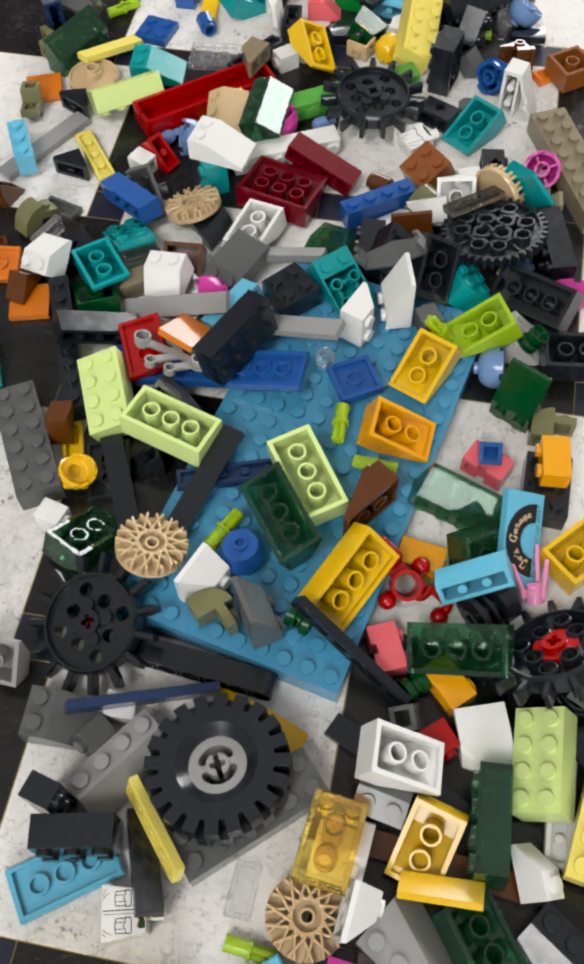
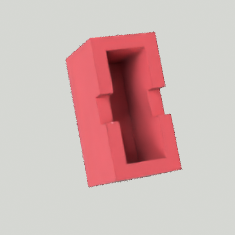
[460,439,515,492]
[365,620,411,678]

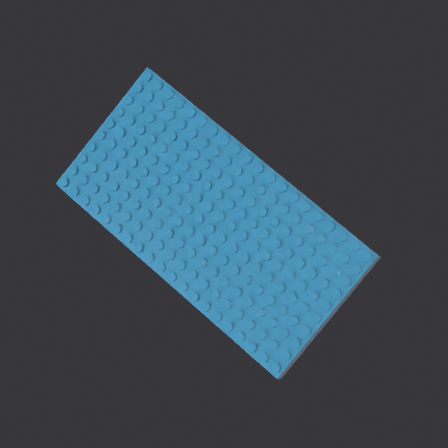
[122,263,479,703]

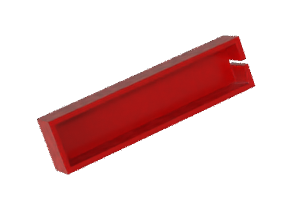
[132,62,276,138]

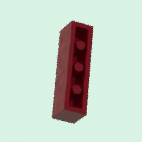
[284,132,362,197]

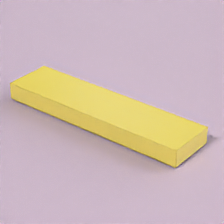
[77,35,143,64]
[74,129,116,185]
[125,774,185,884]

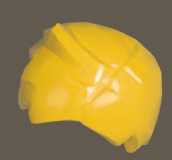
[374,31,397,64]
[58,453,98,490]

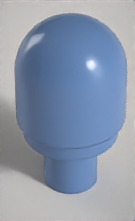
[312,116,337,129]
[161,128,179,145]

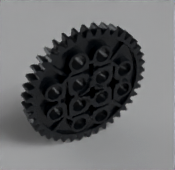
[441,197,549,270]

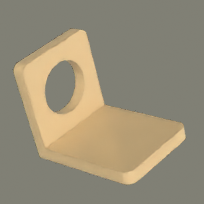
[346,37,376,62]

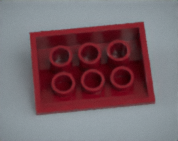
[236,155,329,228]

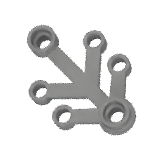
[134,329,202,377]

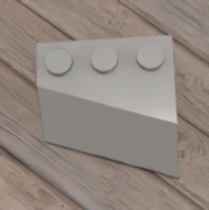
[355,895,455,964]

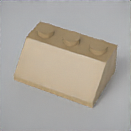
[206,86,251,136]

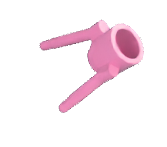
[511,544,550,605]

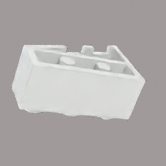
[497,57,537,126]

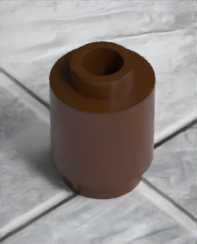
[366,172,394,191]

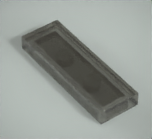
[443,185,506,218]

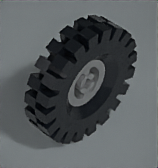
[143,693,293,847]

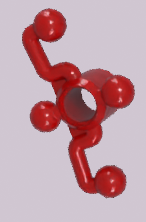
[378,535,453,627]

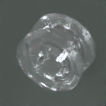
[316,347,335,369]

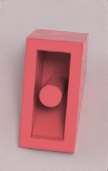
[308,0,341,22]

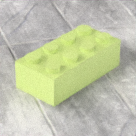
[86,71,164,116]
[77,346,134,442]
[119,385,222,467]
[266,424,349,531]
[509,706,577,823]

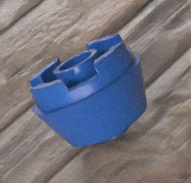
[476,58,508,95]
[217,529,266,576]

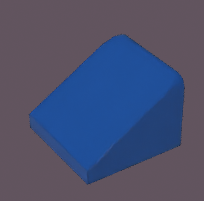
[478,441,503,465]

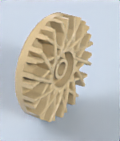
[68,59,121,91]
[475,163,525,203]
[164,184,222,225]
[115,512,189,578]
[265,871,343,964]

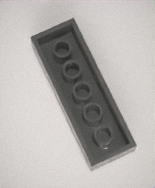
[0,380,67,511]
[167,747,331,887]

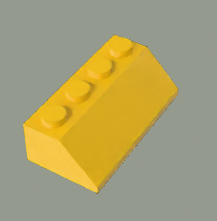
[297,522,400,632]

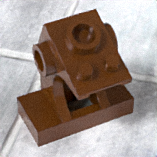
[498,39,536,72]

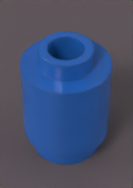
[196,11,217,37]

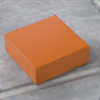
[532,68,552,87]

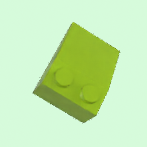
[446,292,524,358]

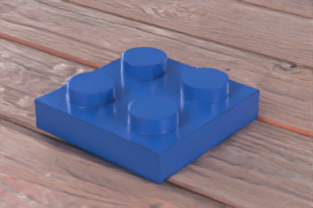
[134,15,179,48]
[326,354,384,404]

